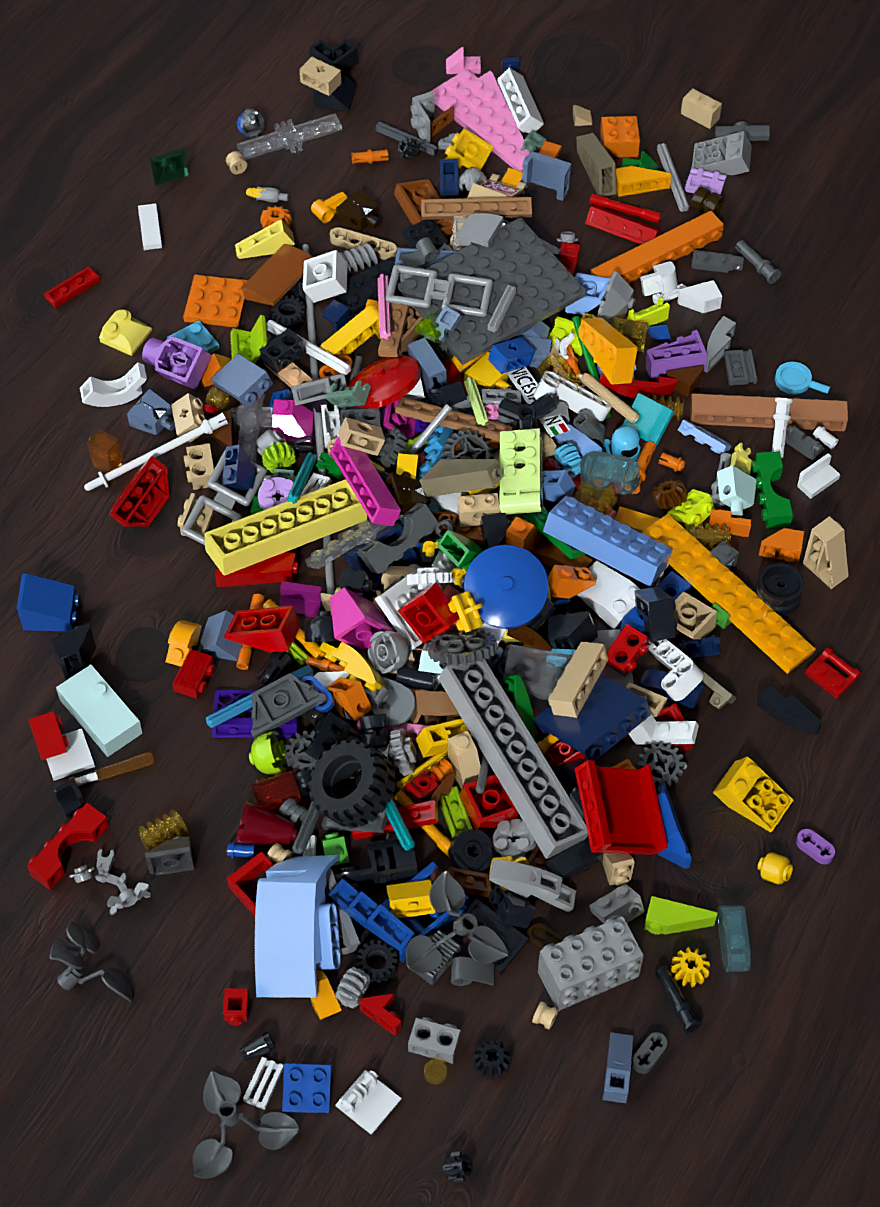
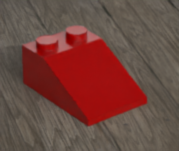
[224,606,301,652]

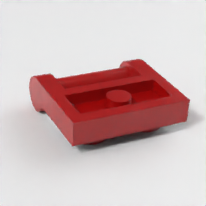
[805,647,862,699]

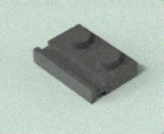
[723,349,757,385]

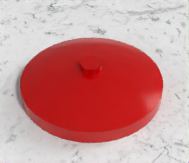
[348,355,421,409]

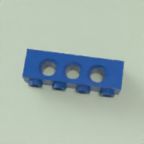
[620,571,691,643]

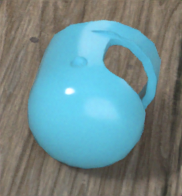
[611,426,640,463]

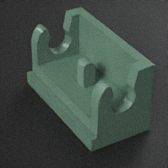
[325,381,371,408]

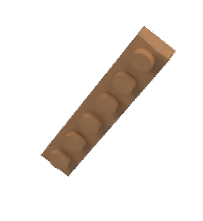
[421,197,532,220]
[395,397,513,443]

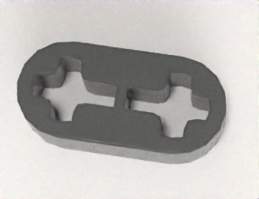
[632,1032,667,1074]

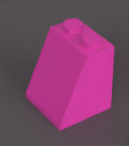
[330,587,393,653]

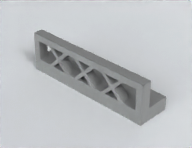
[324,867,360,955]

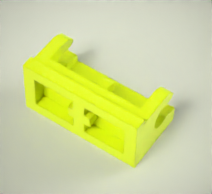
[626,297,670,332]

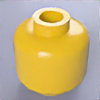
[758,853,793,884]

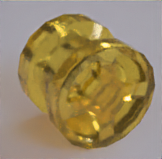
[206,386,229,410]

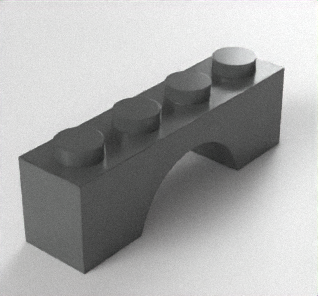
[357,503,439,574]

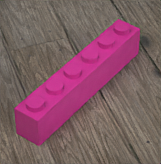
[330,437,401,526]

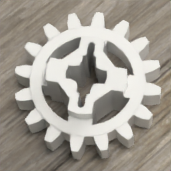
[407,567,452,590]

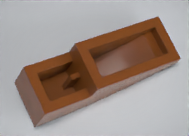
[531,539,592,568]

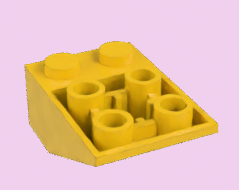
[713,757,793,832]

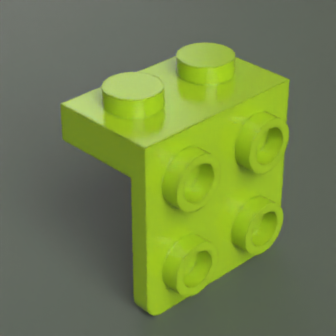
[230,315,269,364]

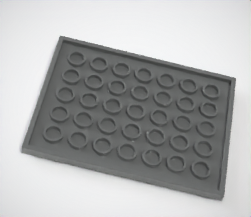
[398,217,587,365]

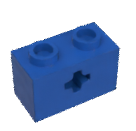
[488,337,535,374]

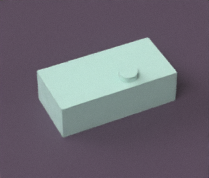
[56,665,142,757]

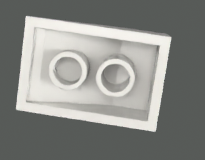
[577,561,640,630]

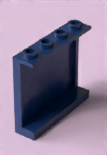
[534,674,651,761]

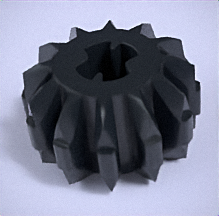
[472,1038,512,1080]

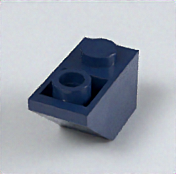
[222,444,255,491]

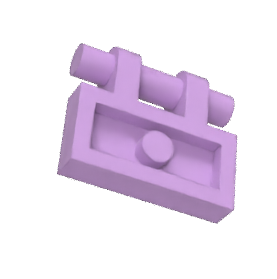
[685,168,727,195]

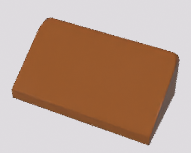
[430,106,454,138]

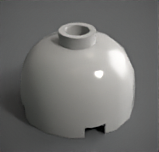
[368,631,409,674]

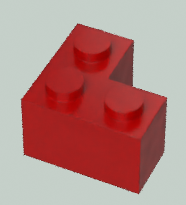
[28,711,70,761]

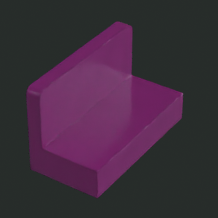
[279,581,322,617]

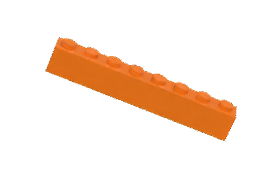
[591,211,724,284]

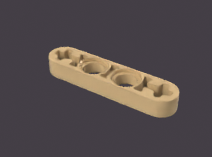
[330,227,397,260]

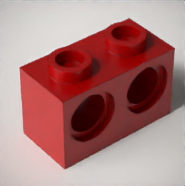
[606,624,649,677]

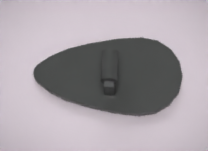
[361,677,416,727]

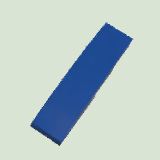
[327,878,415,951]

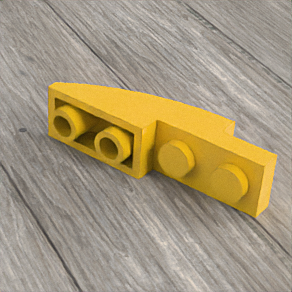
[319,642,386,692]

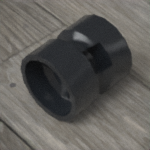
[359,713,390,746]

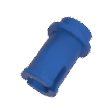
[227,841,255,859]

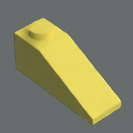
[235,219,295,259]

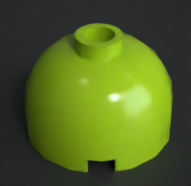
[249,730,287,775]

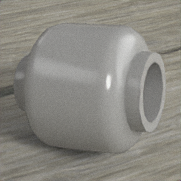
[257,429,286,456]

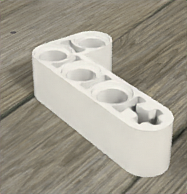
[534,371,612,424]
[648,639,704,701]

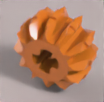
[260,204,292,229]

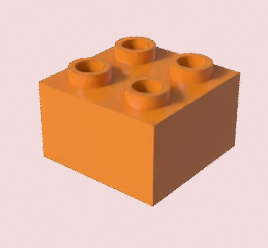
[600,116,640,158]

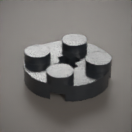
[448,829,493,872]

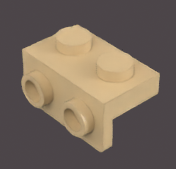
[178,493,215,537]

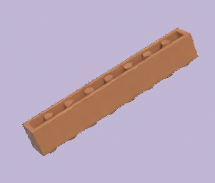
[690,393,848,431]

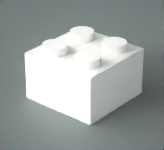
[303,250,347,302]

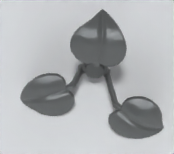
[406,871,508,973]
[49,923,133,1003]
[193,1071,299,1178]

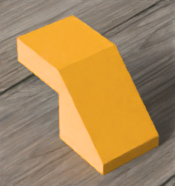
[310,970,342,1020]

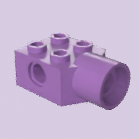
[142,336,212,390]

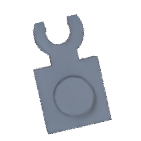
[431,306,462,343]

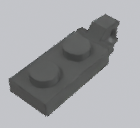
[691,250,744,273]

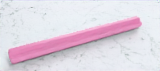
[378,274,391,340]

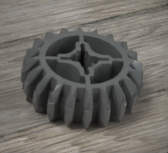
[441,429,495,459]

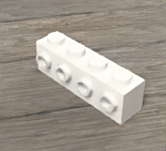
[497,68,544,133]

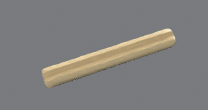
[581,373,640,423]

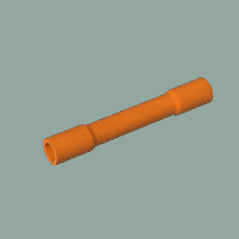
[236,594,265,670]

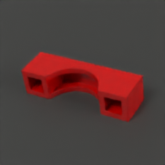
[27,803,109,890]

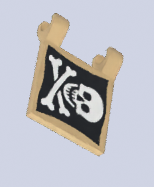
[480,174,527,198]

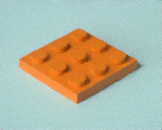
[183,275,248,328]

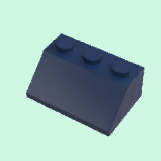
[343,524,418,589]

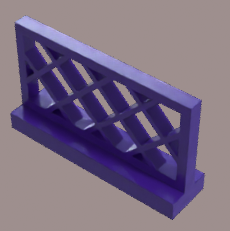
[211,690,298,738]

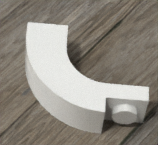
[80,362,147,407]

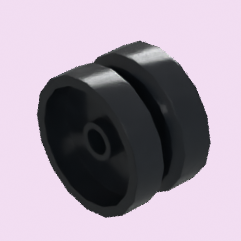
[756,563,804,616]

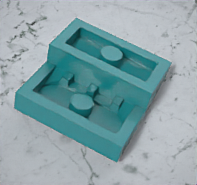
[622,393,674,446]

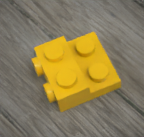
[445,128,494,170]

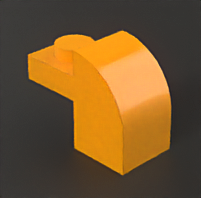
[166,620,202,666]

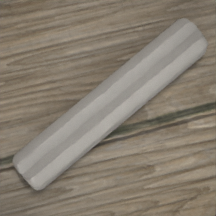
[487,285,516,333]

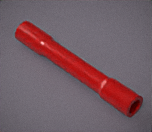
[590,194,661,223]

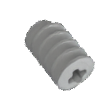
[340,243,378,274]

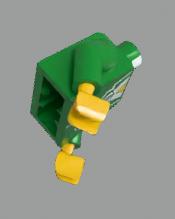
[423,530,483,585]

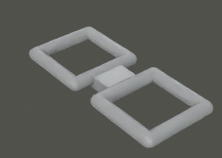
[385,265,493,317]
[181,451,267,545]

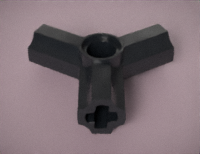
[498,393,557,430]

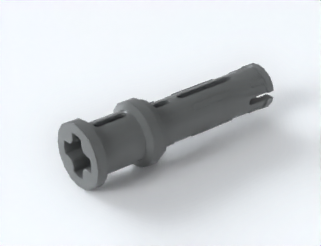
[735,240,781,284]

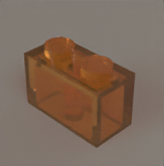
[87,429,123,473]

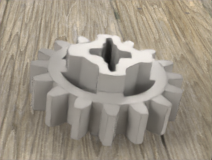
[389,728,417,776]

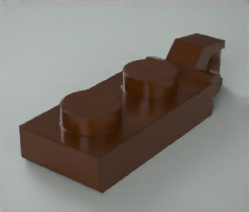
[429,867,492,897]

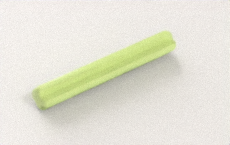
[464,377,488,426]

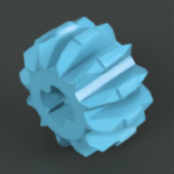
[554,443,583,475]

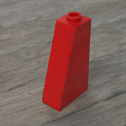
[215,552,299,587]

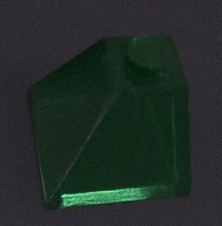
[150,148,188,186]

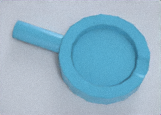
[775,362,830,395]

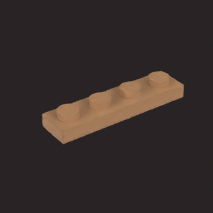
[378,303,410,357]

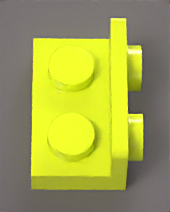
[548,316,583,356]
[668,489,715,533]

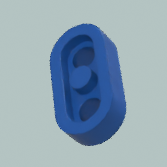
[300,676,335,712]

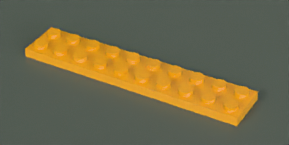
[642,514,815,674]

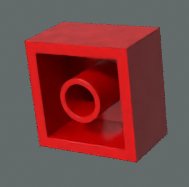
[398,583,460,644]
[459,774,518,831]

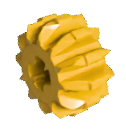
[671,947,710,988]

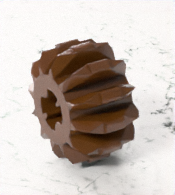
[653,479,688,511]

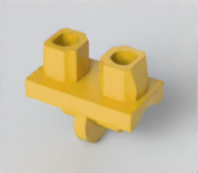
[448,591,483,632]

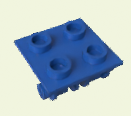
[282,1063,332,1113]

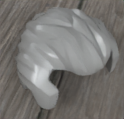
[458,167,487,192]

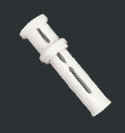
[772,398,793,458]

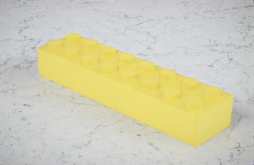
[204,479,367,576]

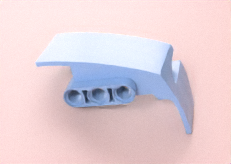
[255,855,341,997]

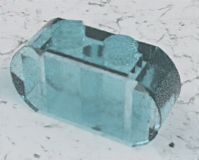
[580,451,639,495]
[718,905,751,972]

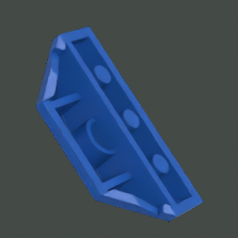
[656,782,692,869]

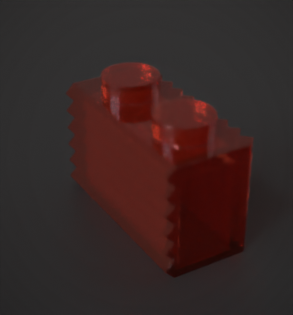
[250,771,301,811]

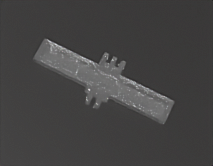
[237,114,342,160]
[230,369,273,463]
[305,515,403,569]

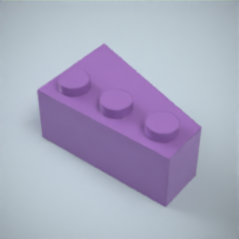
[646,330,707,380]

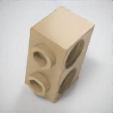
[184,444,214,490]

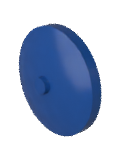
[464,545,549,629]

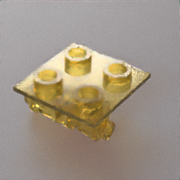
[573,481,617,516]

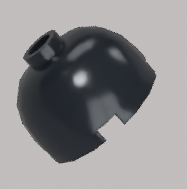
[304,611,339,642]

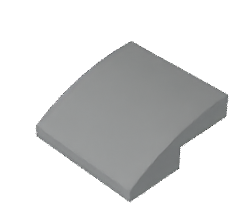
[454,213,503,247]

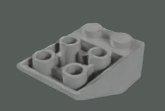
[692,131,752,175]

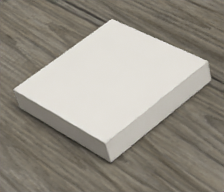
[47,729,95,781]

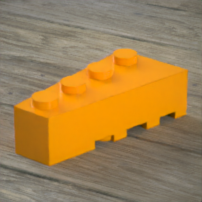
[578,318,638,384]

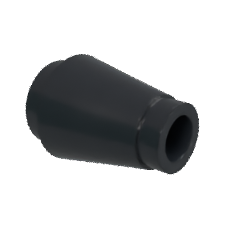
[239,1031,276,1061]

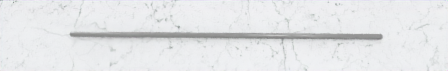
[302,244,335,595]

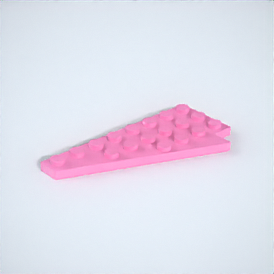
[430,69,530,172]

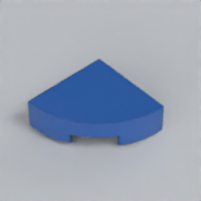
[648,325,671,343]

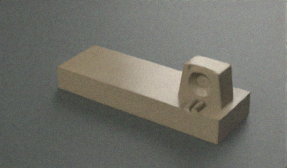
[697,666,736,710]

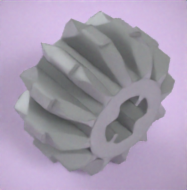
[336,967,370,1009]

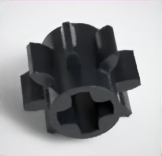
[398,137,420,160]
[443,1151,473,1183]

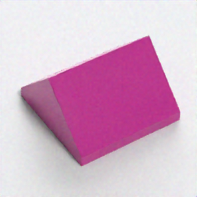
[383,399,416,442]

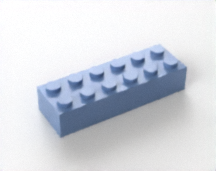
[543,495,673,586]

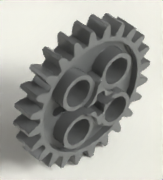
[427,629,497,666]

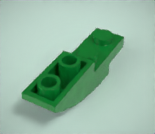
[502,675,535,741]

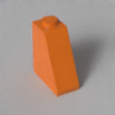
[506,517,542,553]

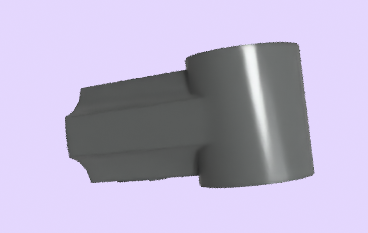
[573,412,606,448]

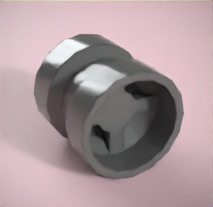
[279,797,308,827]

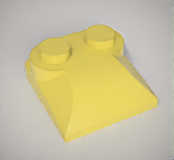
[99,309,152,356]

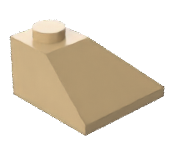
[674,592,717,639]

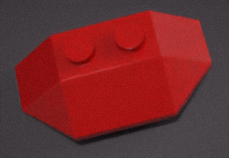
[109,456,169,527]

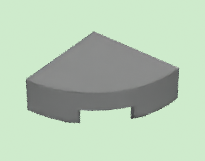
[438,133,456,150]

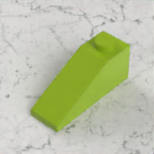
[644,896,717,935]

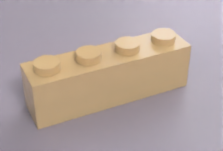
[548,642,608,718]

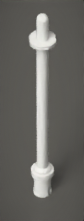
[84,413,228,491]

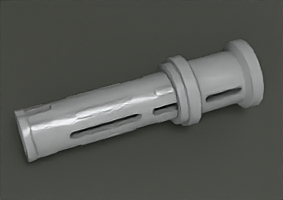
[711,453,732,508]

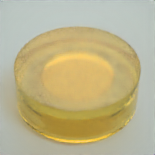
[424,1059,447,1085]

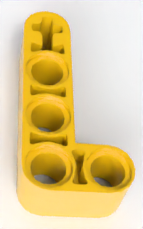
[320,305,381,357]

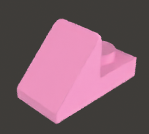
[446,47,481,74]

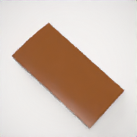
[394,179,456,237]
[241,244,314,306]

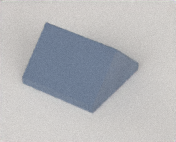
[197,610,242,661]

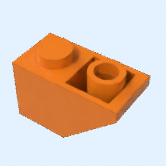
[758,528,804,562]
[548,565,596,599]

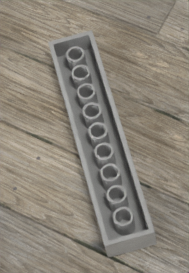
[439,658,588,859]

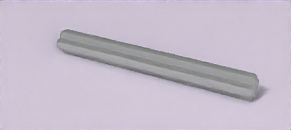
[657,143,689,212]

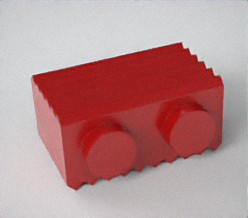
[173,649,216,699]

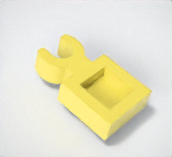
[730,443,752,475]

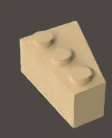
[803,516,848,589]

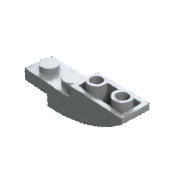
[489,860,576,913]

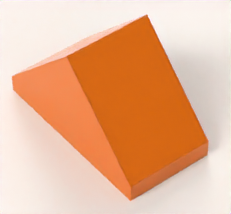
[201,353,232,387]

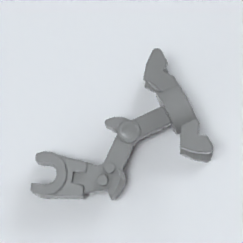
[95,849,151,915]

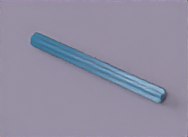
[206,665,313,728]

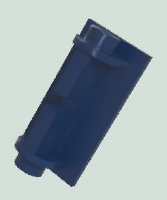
[675,635,720,659]

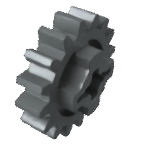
[370,428,407,468]
[285,730,328,772]
[638,741,685,788]

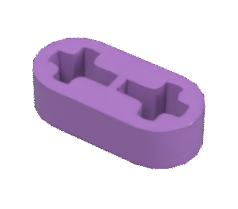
[796,829,835,864]

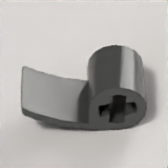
[400,237,439,268]
[451,957,494,986]

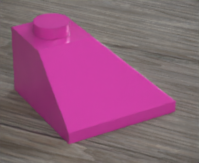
[273,399,314,445]

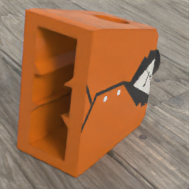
[326,677,372,725]

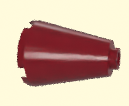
[235,801,298,845]

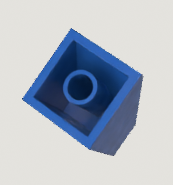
[17,574,80,631]

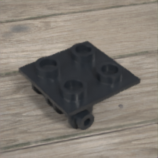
[401,219,450,250]

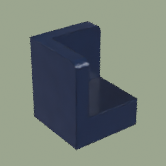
[322,300,350,333]

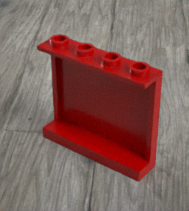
[575,760,668,855]

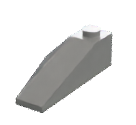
[595,271,635,327]

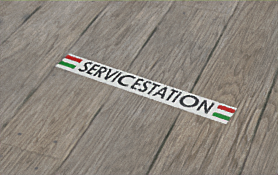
[508,367,570,437]

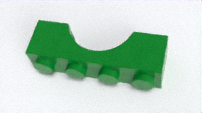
[752,451,793,529]

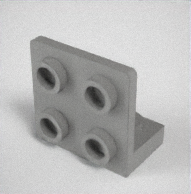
[411,91,434,143]

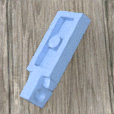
[678,420,731,454]

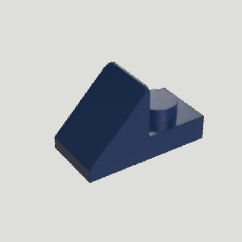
[440,159,459,197]

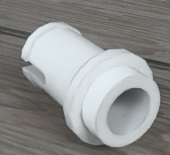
[813,426,839,449]

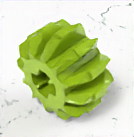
[262,442,296,473]

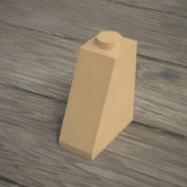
[448,731,480,789]

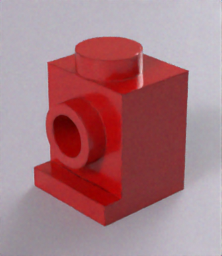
[405,771,439,804]
[223,988,249,1026]

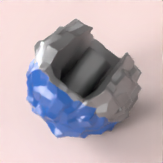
[237,109,265,138]

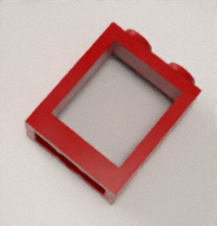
[227,852,274,916]

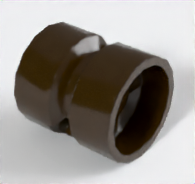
[691,186,725,216]

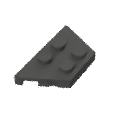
[251,673,327,740]

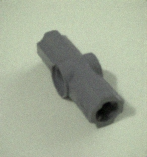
[715,121,770,141]

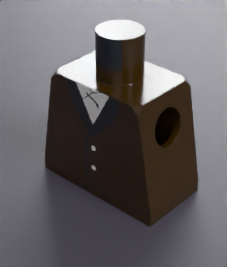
[336,188,381,231]
[384,473,432,515]

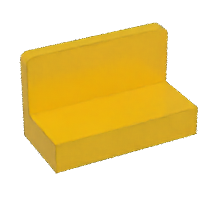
[387,880,436,918]

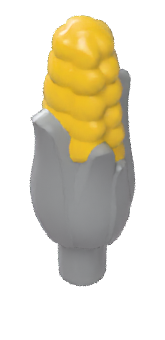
[246,186,289,203]

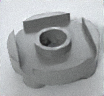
[493,819,537,860]

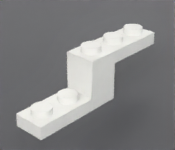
[629,714,699,744]

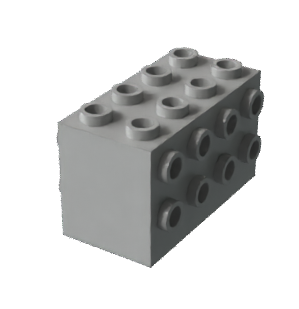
[538,916,643,1011]

